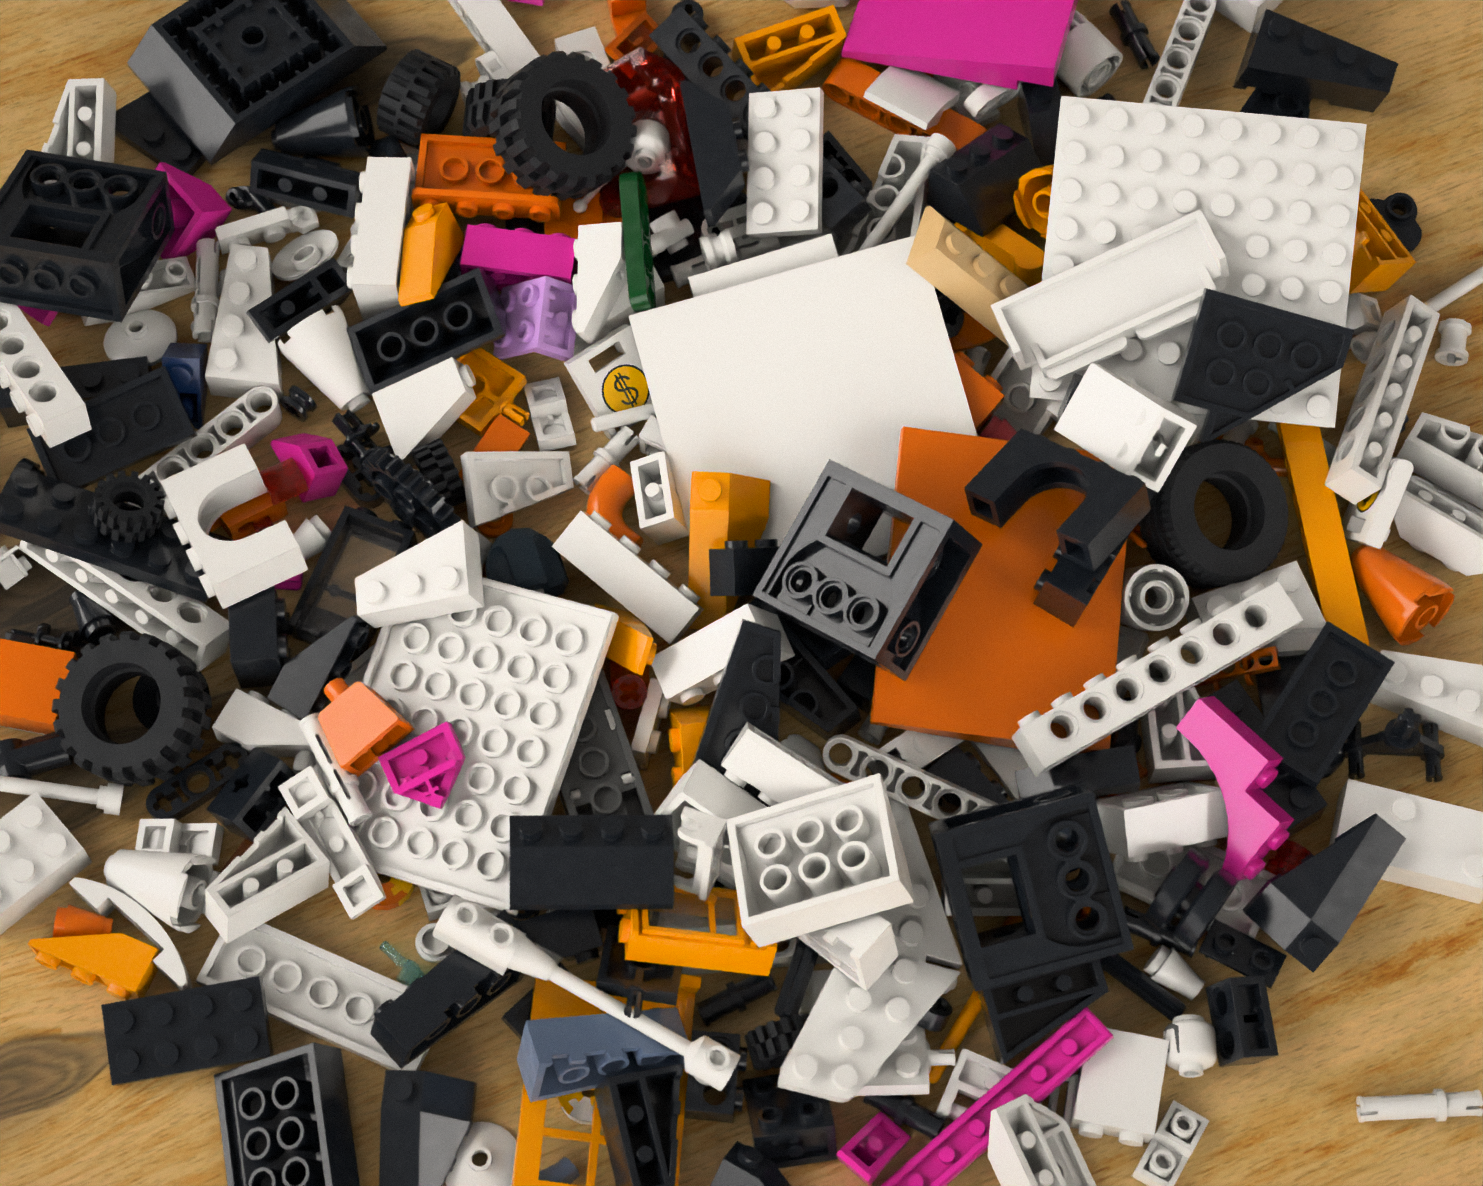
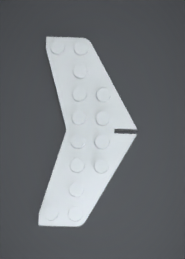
[777,782,963,1103]

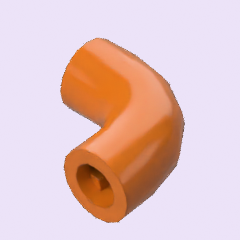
[586,464,644,548]

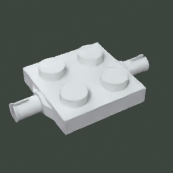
[856,1025,955,1096]

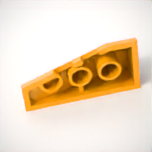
[687,471,770,630]

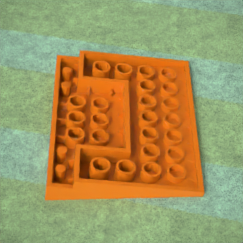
[870,427,1127,755]

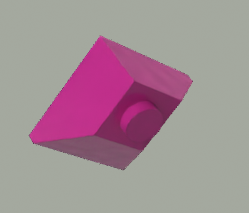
[155,162,232,259]

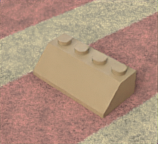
[906,206,1030,345]

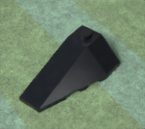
[1242,813,1406,972]
[379,1070,477,1186]

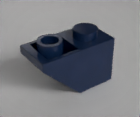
[162,343,208,429]

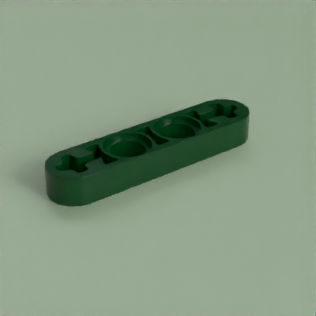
[619,171,656,313]

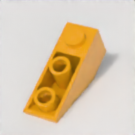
[594,603,657,675]
[28,933,160,1001]

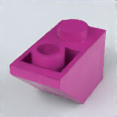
[270,433,348,503]

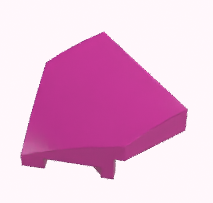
[378,721,466,809]

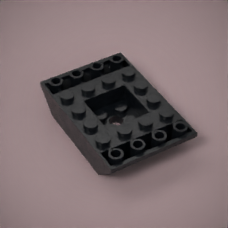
[127,0,387,165]

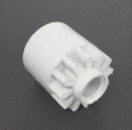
[1056,11,1123,98]
[1120,564,1189,631]

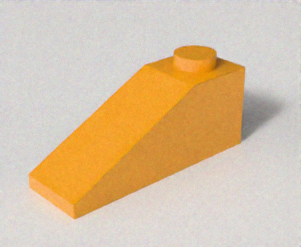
[398,202,465,307]

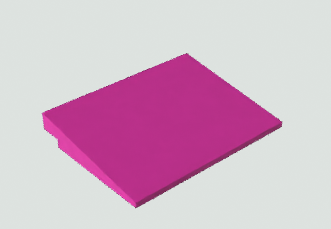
[842,0,1078,90]

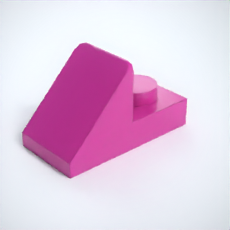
[837,1111,911,1186]

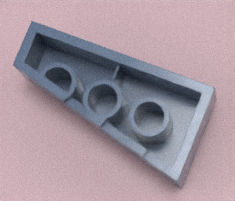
[517,1007,688,1102]

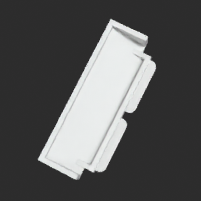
[991,209,1230,381]

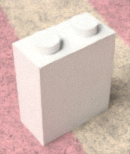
[1071,1028,1169,1147]

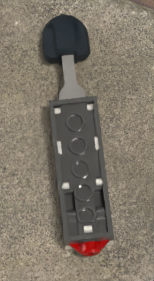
[485,528,654,815]

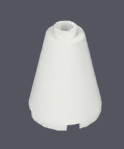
[277,305,370,413]
[104,849,220,934]

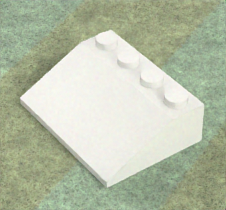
[726,773,914,947]

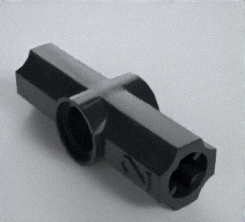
[0,732,72,780]

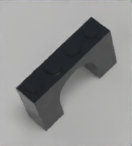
[964,428,1151,572]

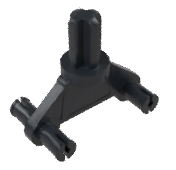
[1343,708,1445,782]

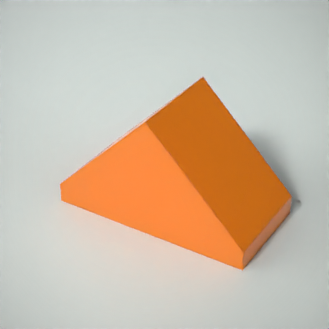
[604,11,659,76]

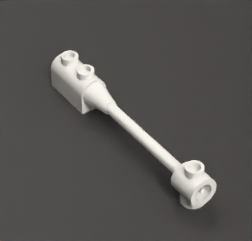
[432,894,741,1092]

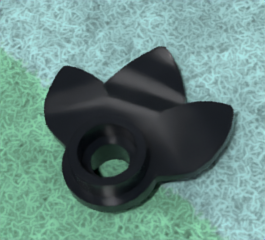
[1369,193,1422,252]

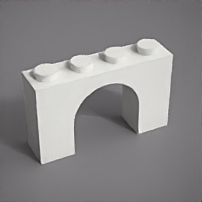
[160,443,308,609]

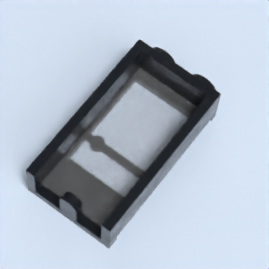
[288,505,418,661]

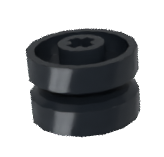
[1143,848,1239,952]

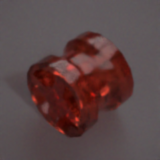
[1265,840,1311,875]

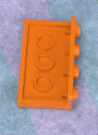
[411,133,567,222]

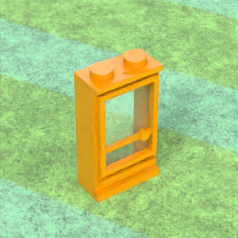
[617,885,777,976]

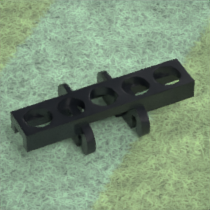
[332,409,395,464]
[5,623,87,659]

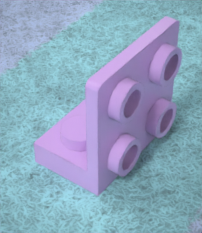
[493,276,577,361]

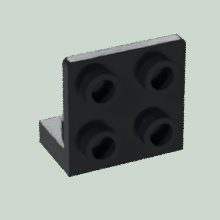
[742,1074,837,1169]

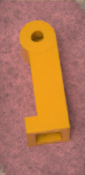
[954,222,1045,287]

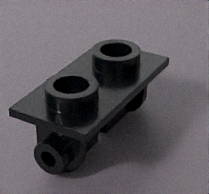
[1198,919,1287,989]

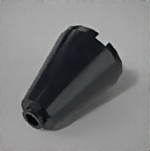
[271,85,375,158]

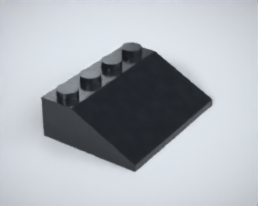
[214,1042,360,1186]

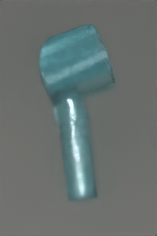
[380,941,424,986]

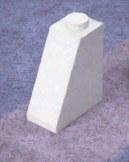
[372,357,476,466]

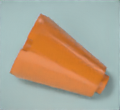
[1350,545,1455,646]

